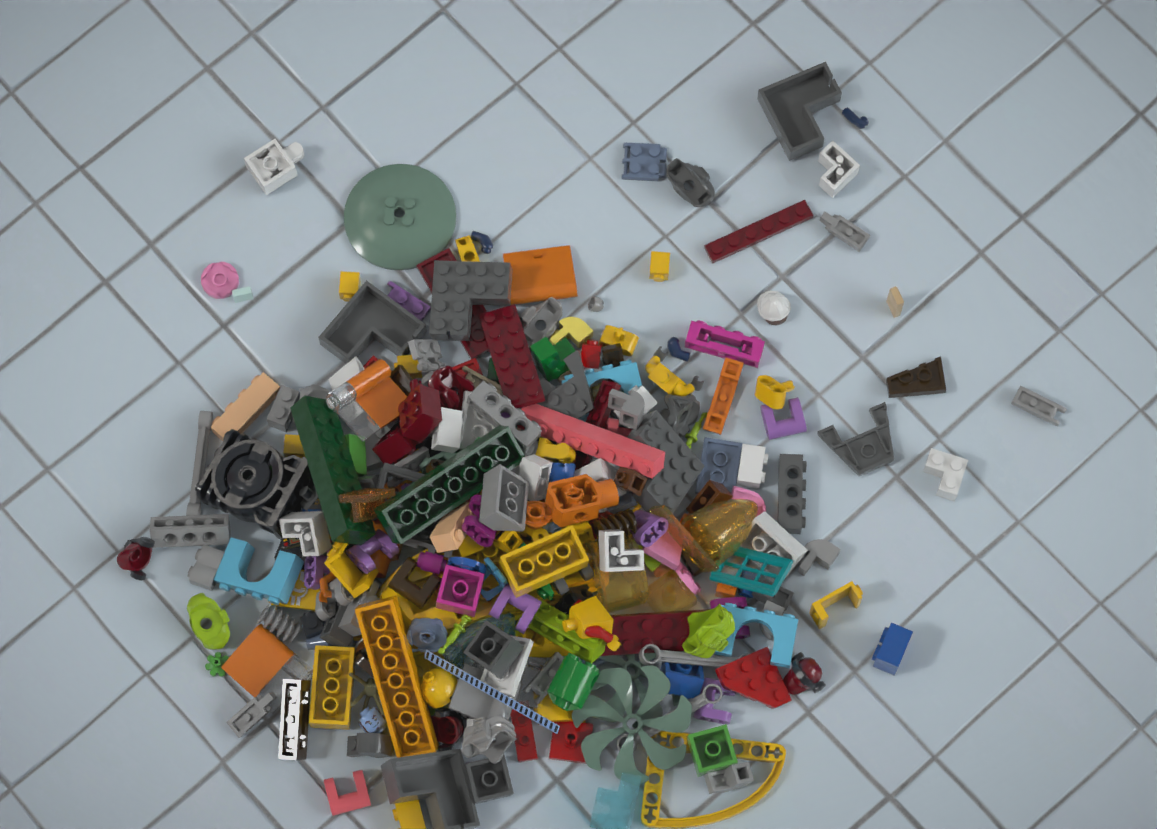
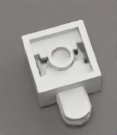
[244,139,304,195]

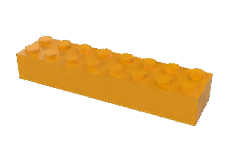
[355,595,439,758]

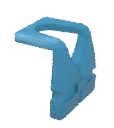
[481,557,508,601]

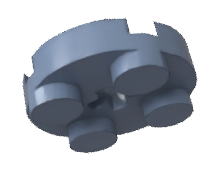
[407,618,448,653]

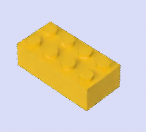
[499,525,589,598]
[309,645,356,730]

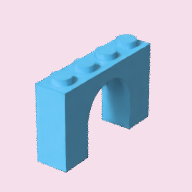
[561,359,642,422]
[213,538,304,605]
[714,603,798,668]

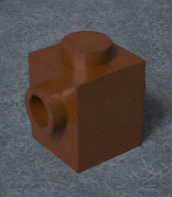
[614,467,648,496]

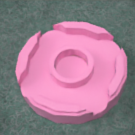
[201,262,239,299]
[675,562,701,595]

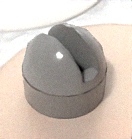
[588,296,604,312]

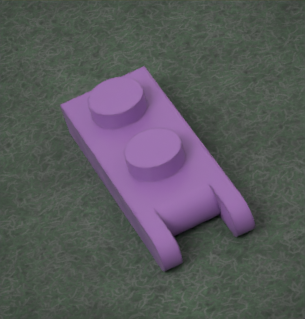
[387,281,431,321]

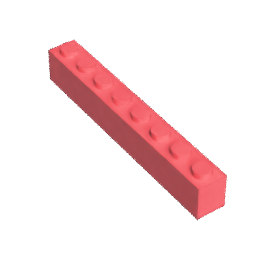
[517,404,665,478]

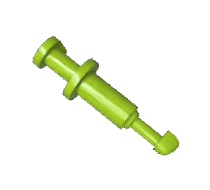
[685,412,707,449]
[438,614,472,654]

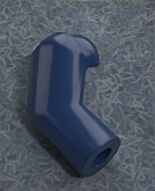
[842,107,869,129]
[471,231,493,254]
[667,337,691,362]

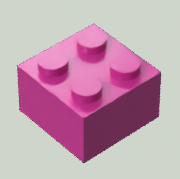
[436,565,485,617]

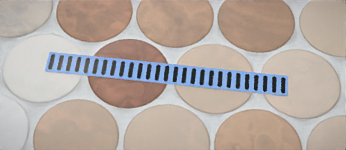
[424,650,560,734]

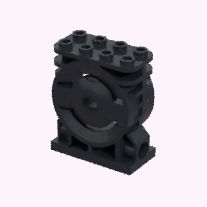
[195,429,314,540]

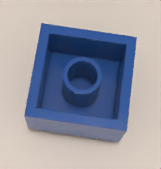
[871,622,913,676]

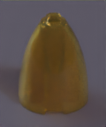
[680,499,758,567]

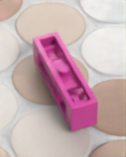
[685,320,765,368]

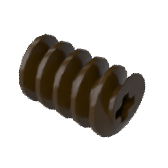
[593,509,637,539]

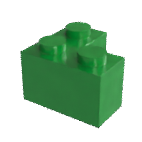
[530,337,576,382]

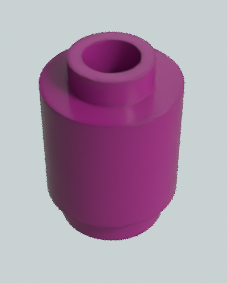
[417,551,447,575]

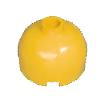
[420,668,458,709]

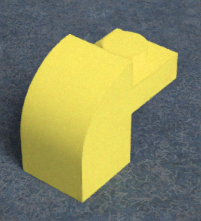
[550,317,593,349]

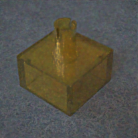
[642,569,697,612]

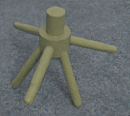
[349,672,384,718]

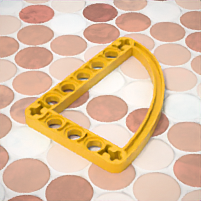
[641,731,786,829]

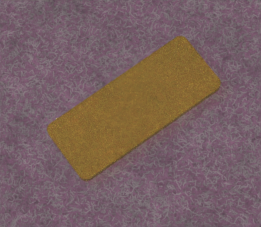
[649,505,719,573]

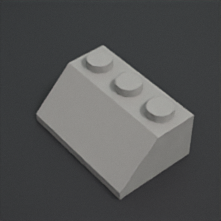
[479,464,529,531]

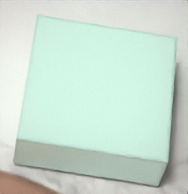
[232,287,253,303]

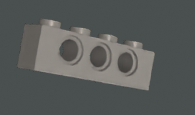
[467,380,542,453]
[150,514,231,548]

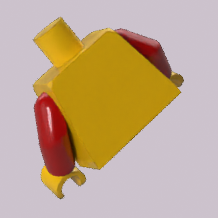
[562,596,621,651]

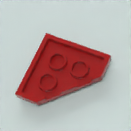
[715,646,792,709]

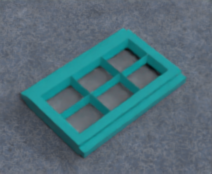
[709,544,793,597]

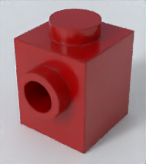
[581,339,602,369]

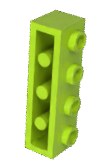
[528,600,606,664]

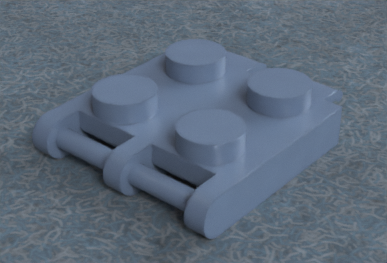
[622,142,667,181]

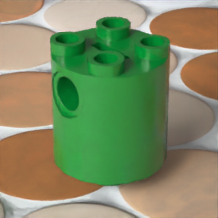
[547,653,600,711]

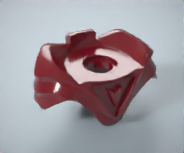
[428,365,475,411]

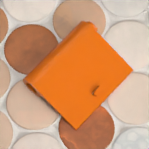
[503,245,578,305]

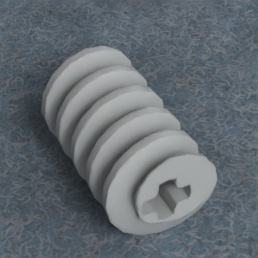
[257,604,302,643]

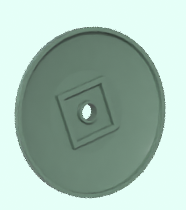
[344,164,456,270]

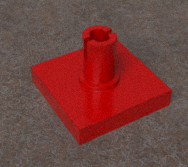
[549,721,593,764]

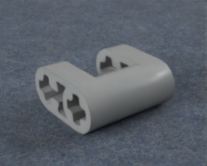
[315,578,354,621]

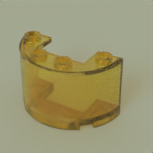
[585,532,649,614]

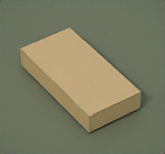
[886,286,904,318]

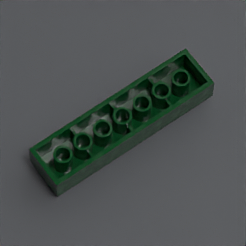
[290,395,376,545]
[373,425,525,545]

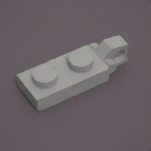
[819,211,870,252]
[226,692,278,738]

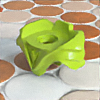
[187,593,230,650]
[682,604,735,658]

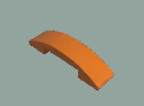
[703,357,744,435]

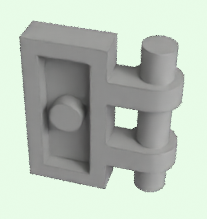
[408,339,446,373]

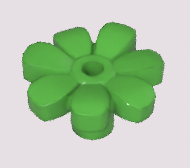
[205,652,228,677]

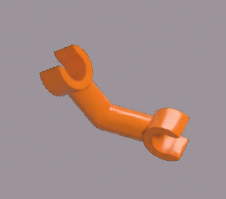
[319,571,336,603]

